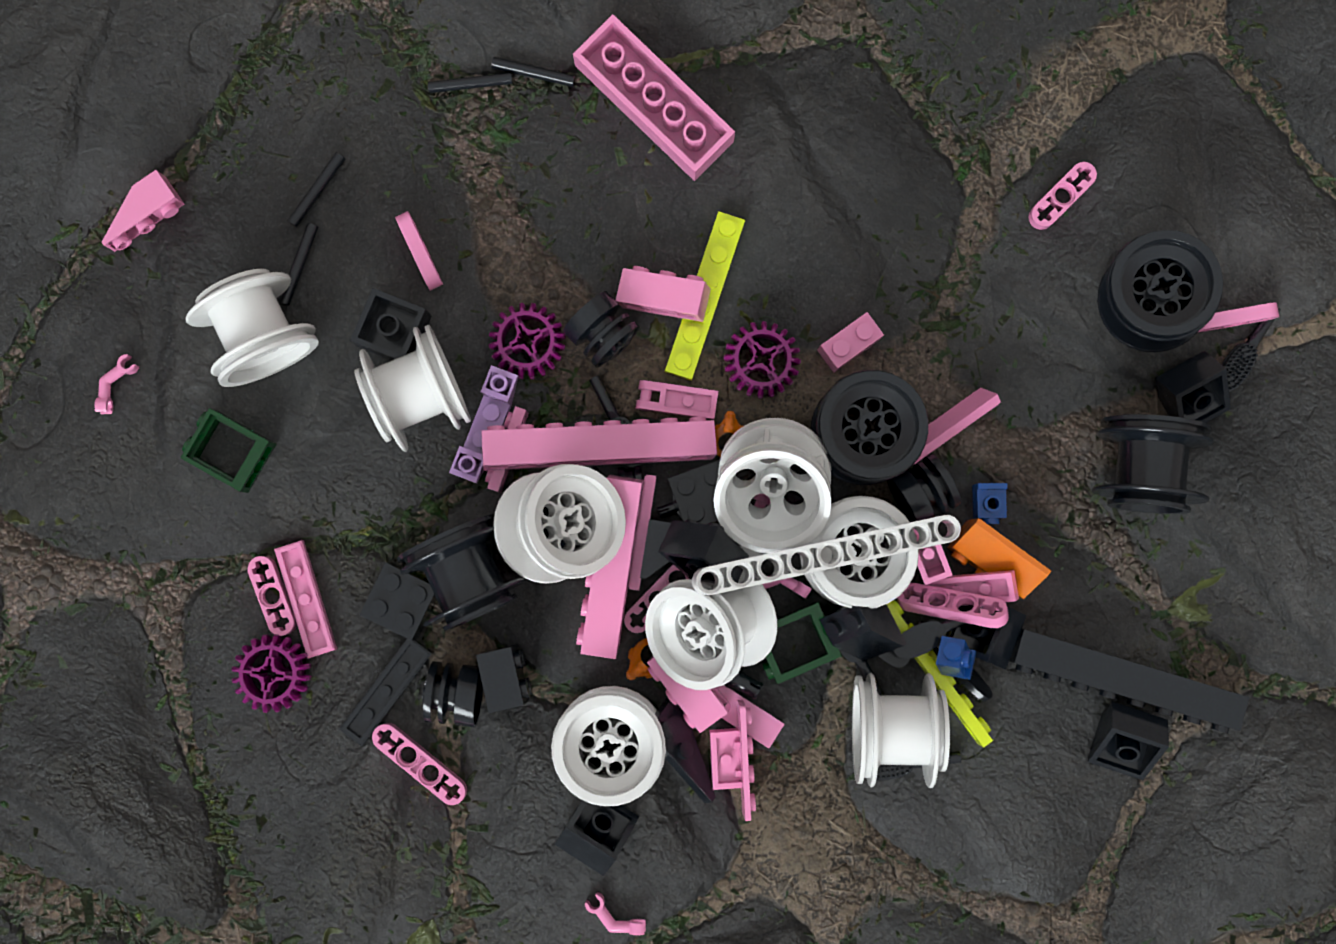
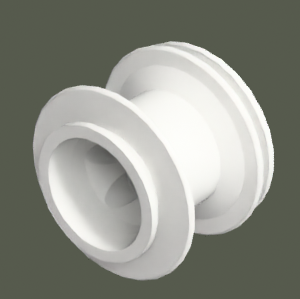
[186,269,319,387]
[354,325,471,452]
[493,464,626,584]
[800,496,919,608]
[645,570,777,690]
[852,673,950,788]
[551,686,666,806]

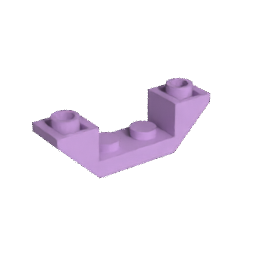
[449,365,519,483]

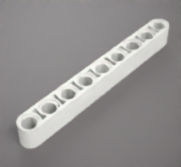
[692,515,961,595]

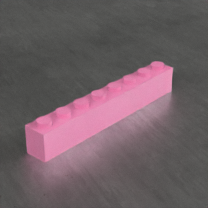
[482,417,717,471]

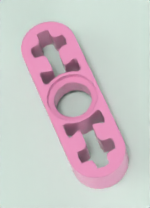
[1028,162,1097,230]
[395,211,443,291]
[1197,302,1279,333]
[248,556,297,636]

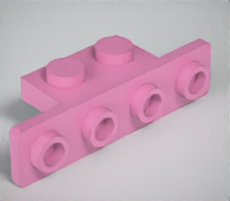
[709,700,756,821]

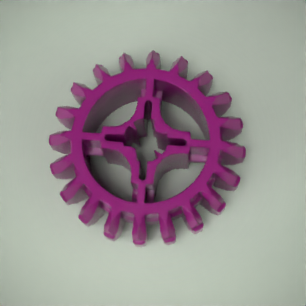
[489,303,566,380]
[723,321,801,399]
[231,634,311,713]

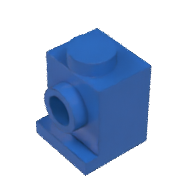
[972,483,1007,524]
[936,636,976,680]

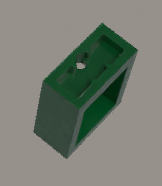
[180,408,276,493]
[762,602,841,684]

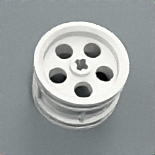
[714,418,831,553]

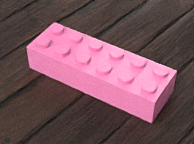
[573,14,735,181]
[576,475,644,659]

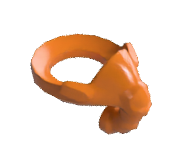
[715,411,743,457]
[626,638,652,680]

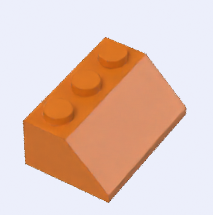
[947,518,1051,599]

